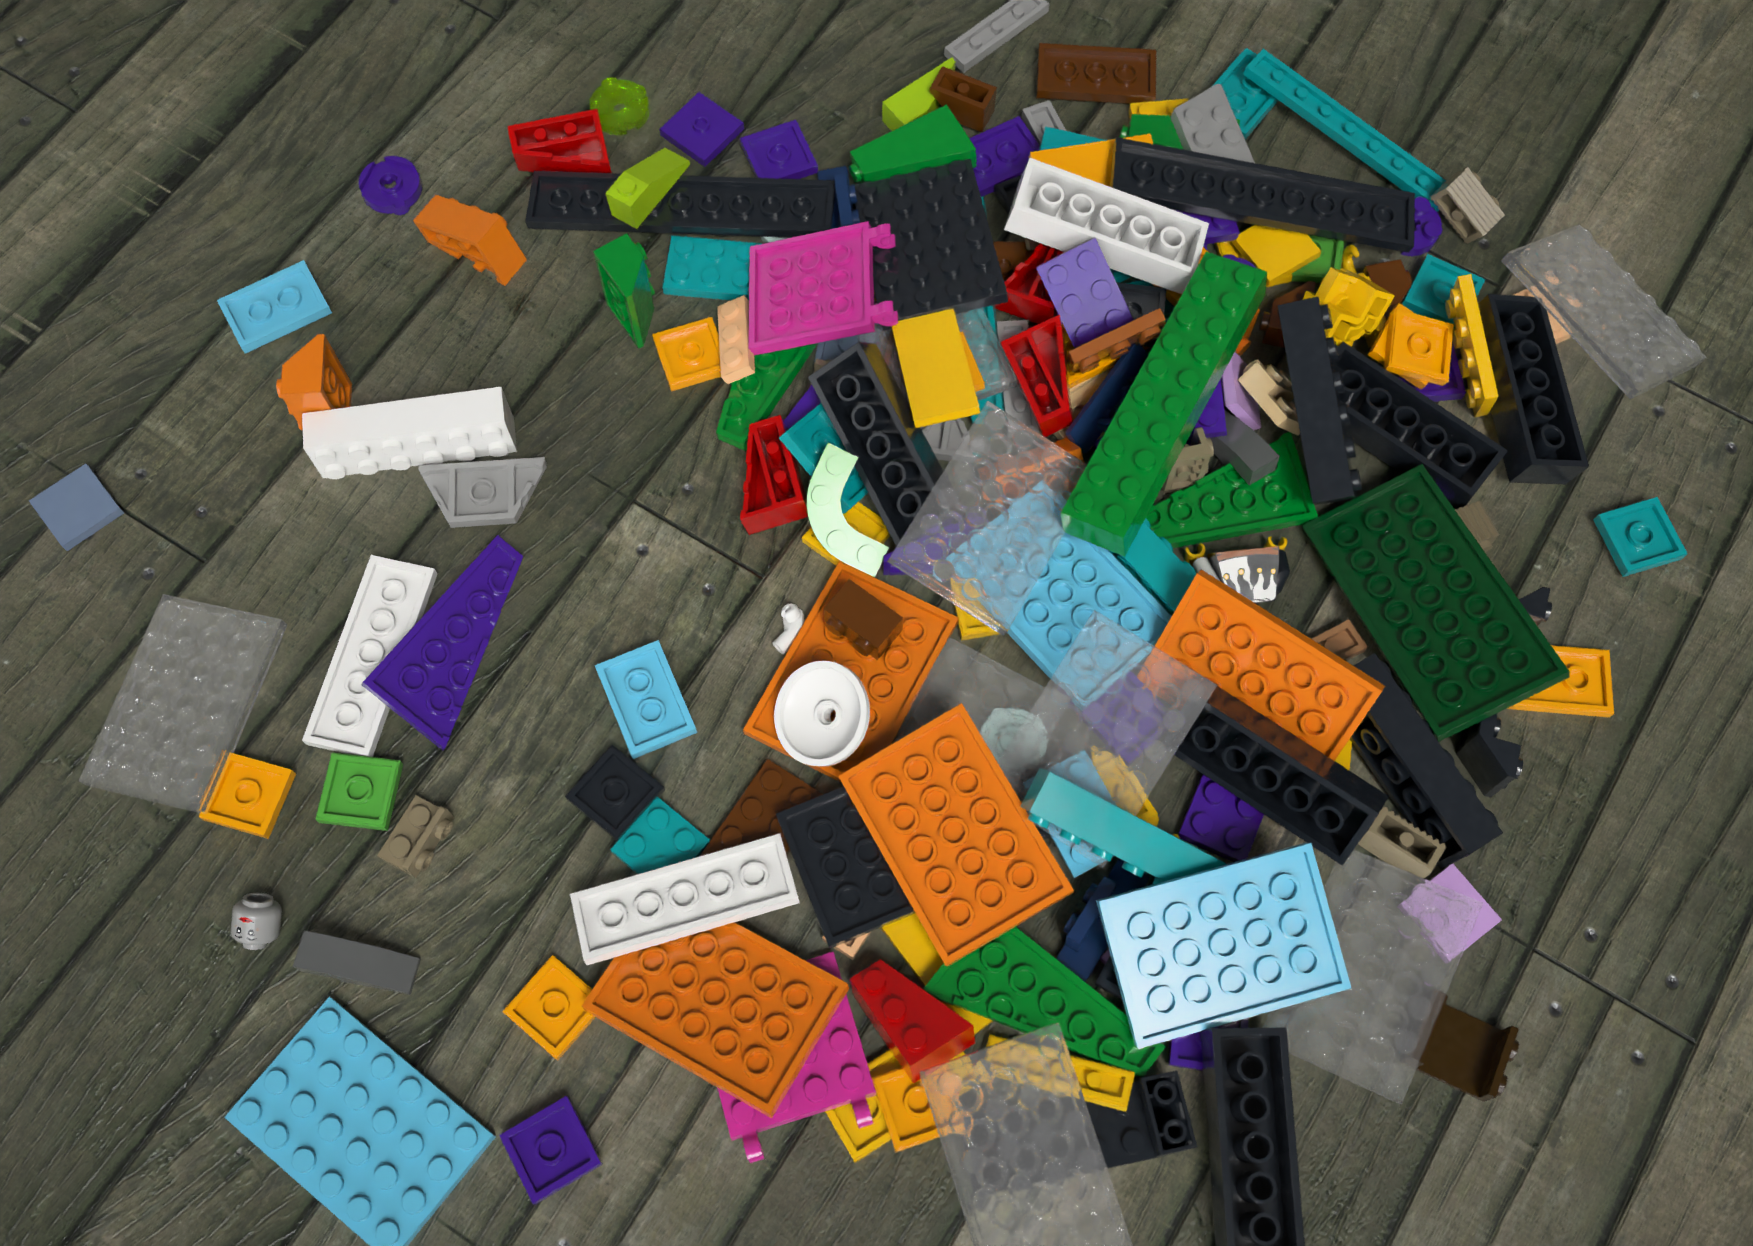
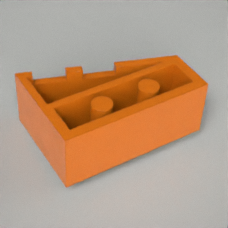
[413,195,527,286]

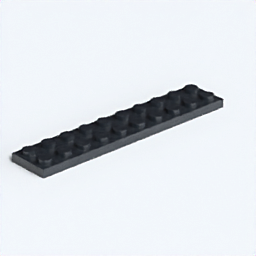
[1110,137,1415,253]
[525,171,836,238]

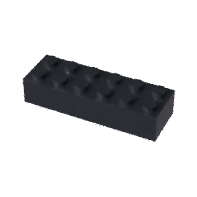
[1478,294,1589,485]
[1278,297,1362,505]
[808,342,967,549]
[1333,342,1508,509]
[1350,653,1503,869]
[1160,678,1389,866]
[1201,1027,1305,1246]

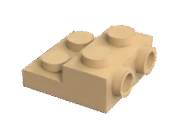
[1238,360,1300,435]

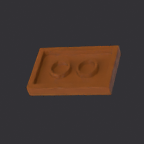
[1067,308,1166,374]

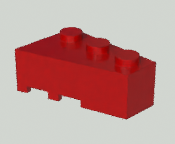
[507,109,612,173]
[995,243,1064,324]
[1000,314,1073,438]
[740,414,808,535]
[850,959,975,1084]

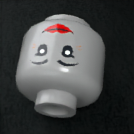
[231,893,282,950]

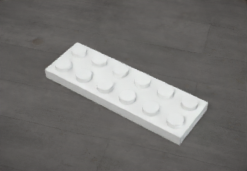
[302,555,437,757]
[570,834,800,965]

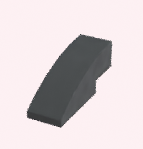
[1210,410,1280,485]
[293,930,421,995]

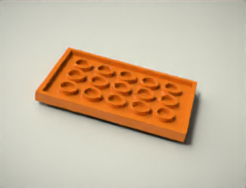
[743,561,959,783]
[1137,569,1385,761]
[838,703,1074,967]
[582,922,849,1119]

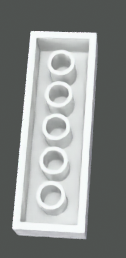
[1004,158,1209,294]
[302,387,517,479]

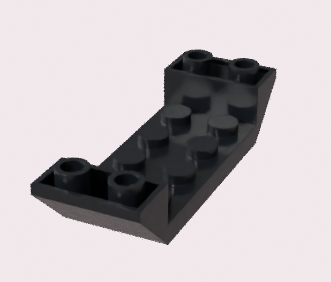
[1456,587,1552,798]
[956,1070,1198,1197]

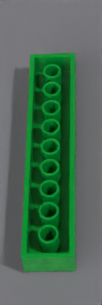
[1061,252,1267,557]

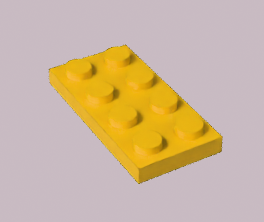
[1445,274,1498,417]

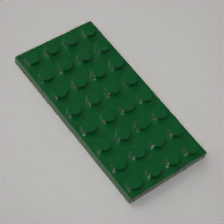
[1302,464,1570,742]

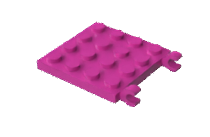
[748,221,898,355]
[717,952,876,1163]

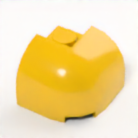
[1303,267,1395,347]

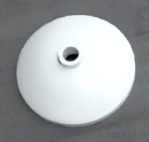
[774,661,870,767]

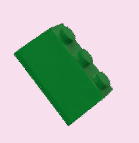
[593,233,655,349]

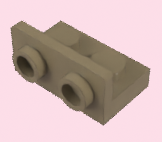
[1162,427,1214,494]
[377,795,454,878]

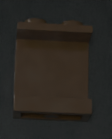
[1400,990,1519,1102]

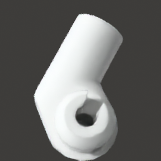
[772,603,805,655]

